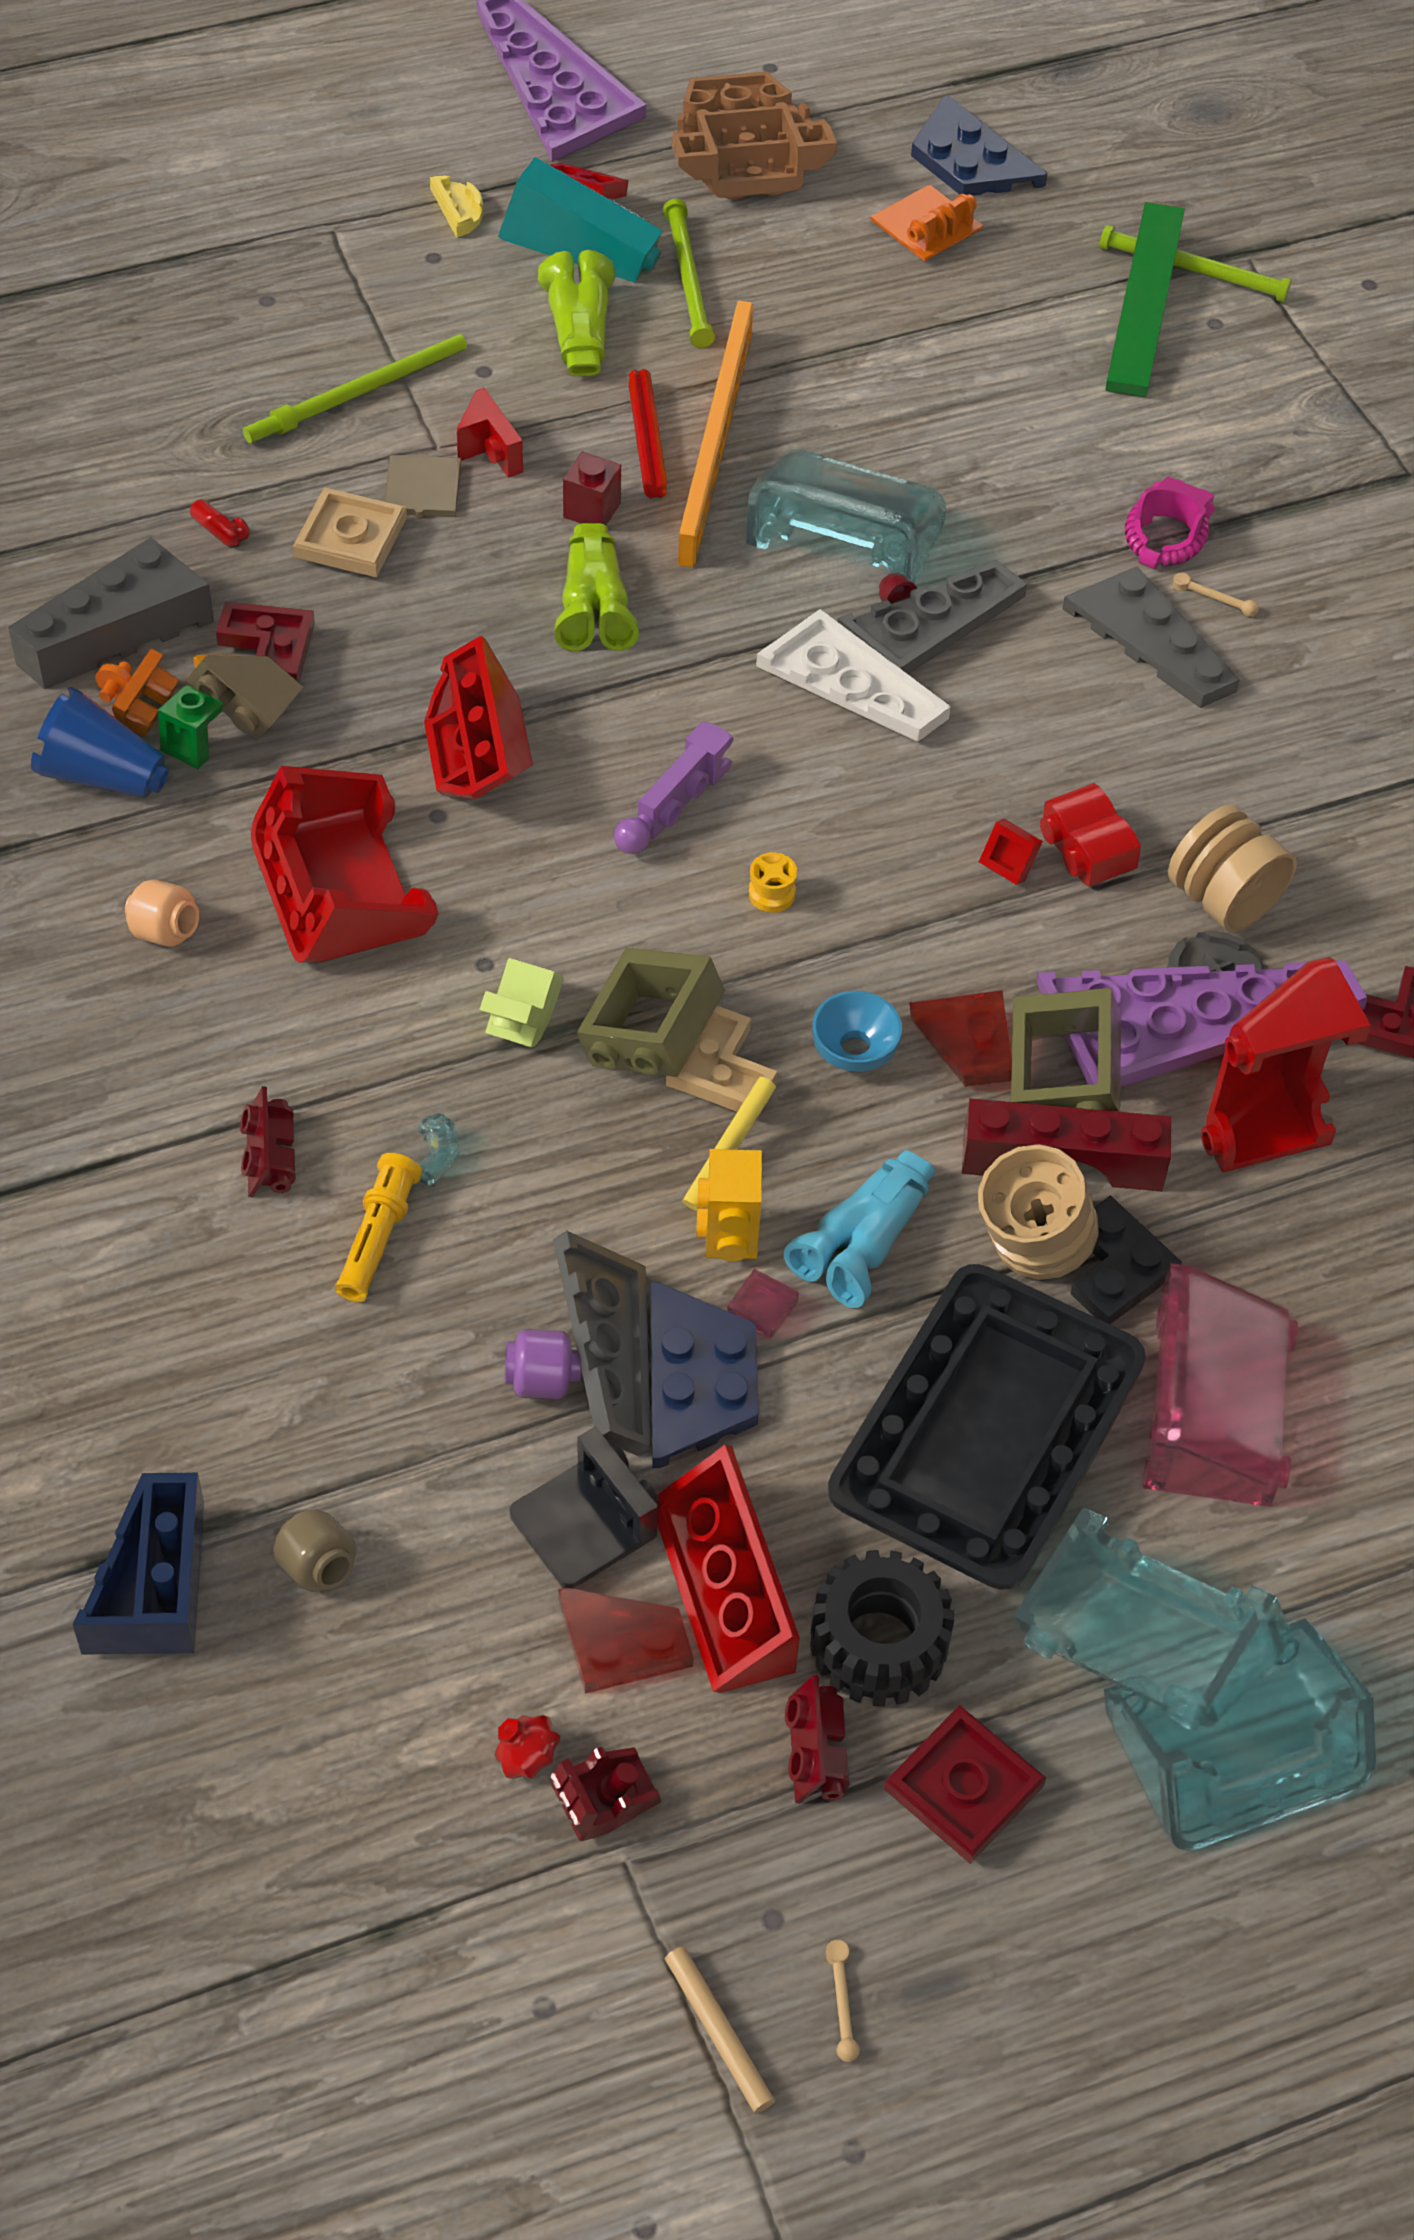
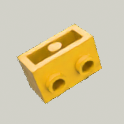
[696,1149,762,1262]

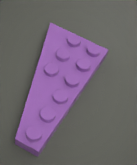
[476,0,646,162]
[1037,961,1367,1087]

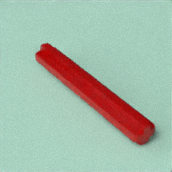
[628,369,667,499]

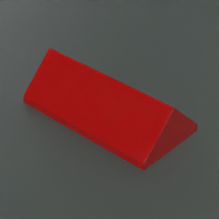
[657,1445,800,1693]

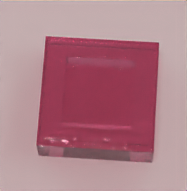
[727,1269,799,1339]

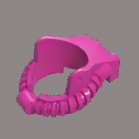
[1125,476,1215,570]

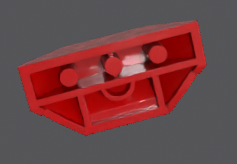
[424,635,533,799]

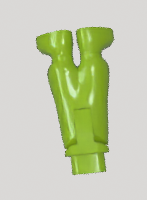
[537,250,615,377]
[554,523,639,652]

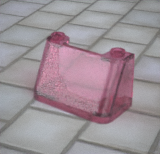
[1143,1263,1298,1507]

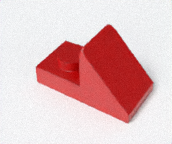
[456,387,523,478]

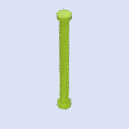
[663,198,715,348]
[1099,224,1292,303]

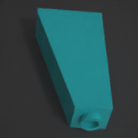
[498,157,663,283]

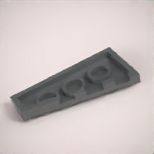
[838,560,1027,674]
[1063,566,1240,708]

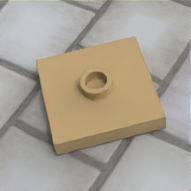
[293,487,407,578]

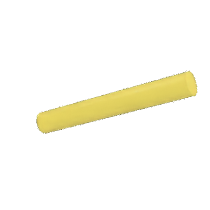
[682,1077,776,1211]

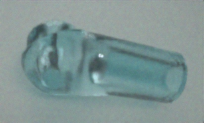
[419,1113,460,1186]

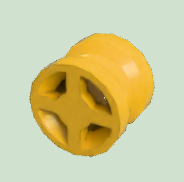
[749,852,797,913]

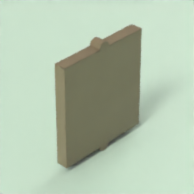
[384,453,461,519]

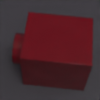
[563,451,621,525]

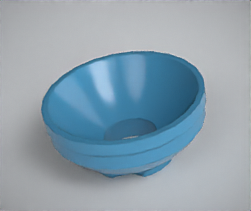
[812,991,902,1072]

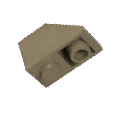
[186,655,303,741]

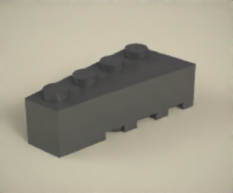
[8,537,214,689]

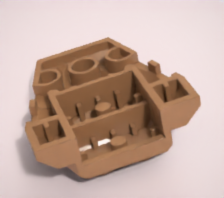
[672,71,837,200]

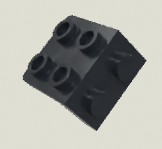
[510,1426,660,1589]

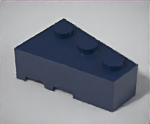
[73,1472,204,1655]

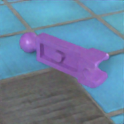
[614,721,734,854]

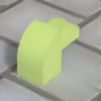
[480,958,564,1047]

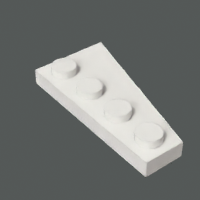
[756,609,951,742]

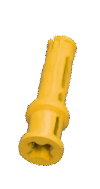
[334,1153,422,1302]

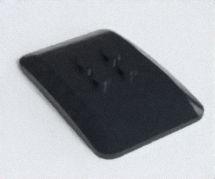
[828,1264,1146,1590]

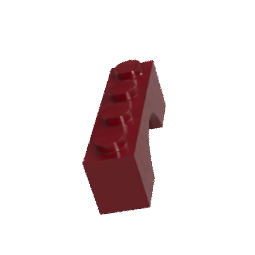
[962,1098,1171,1192]

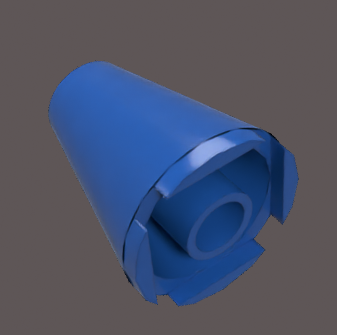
[31,687,169,798]

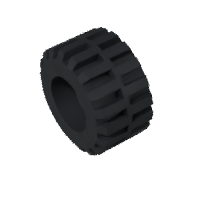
[810,1550,954,1707]

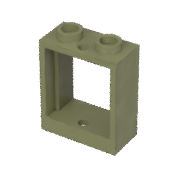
[577,947,725,1077]
[1011,988,1121,1112]

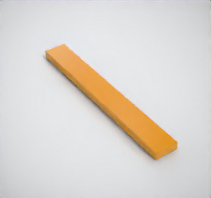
[678,301,754,567]

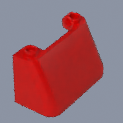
[251,766,439,964]
[1201,957,1371,1173]

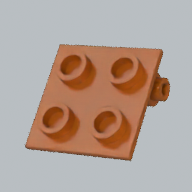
[870,184,984,262]

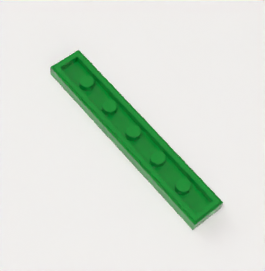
[1105,202,1185,397]

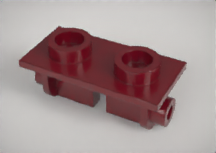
[240,1086,296,1198]
[785,1675,850,1804]

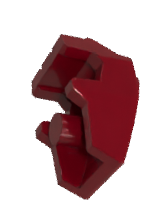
[550,1747,661,1841]

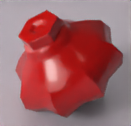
[494,1715,560,1779]

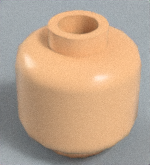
[125,879,199,947]

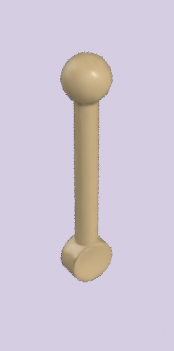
[1172,573,1259,617]
[825,1940,860,2063]

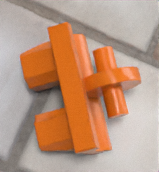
[95,648,179,737]

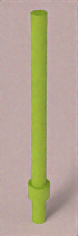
[243,334,467,444]

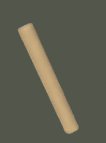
[665,1946,775,2114]

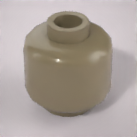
[273,1509,356,1592]

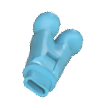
[784,1150,936,1308]

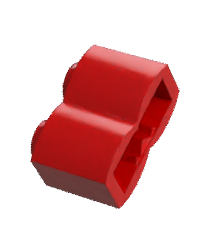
[1040,783,1141,887]

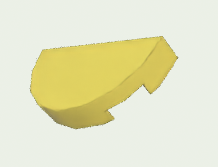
[430,175,483,238]

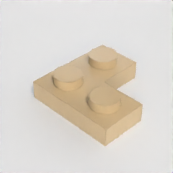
[666,1006,777,1117]

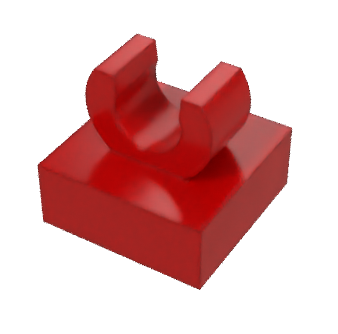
[978,818,1043,885]

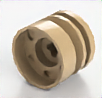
[1168,804,1297,933]
[978,1144,1099,1280]

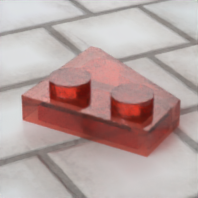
[909,990,1012,1087]
[558,1588,694,1694]

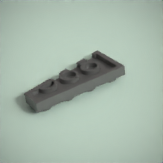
[553,1231,651,1456]

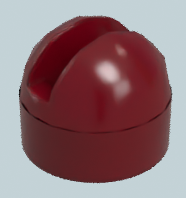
[879,573,917,604]

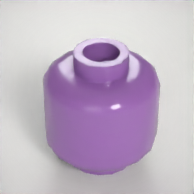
[505,1329,581,1400]

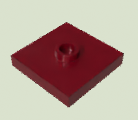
[884,1705,1046,1864]

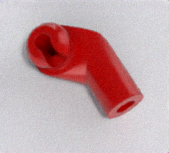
[190,499,250,547]

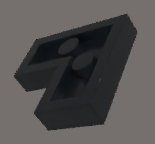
[1070,1195,1182,1325]

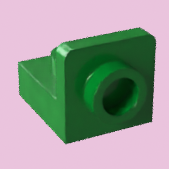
[158,686,222,769]

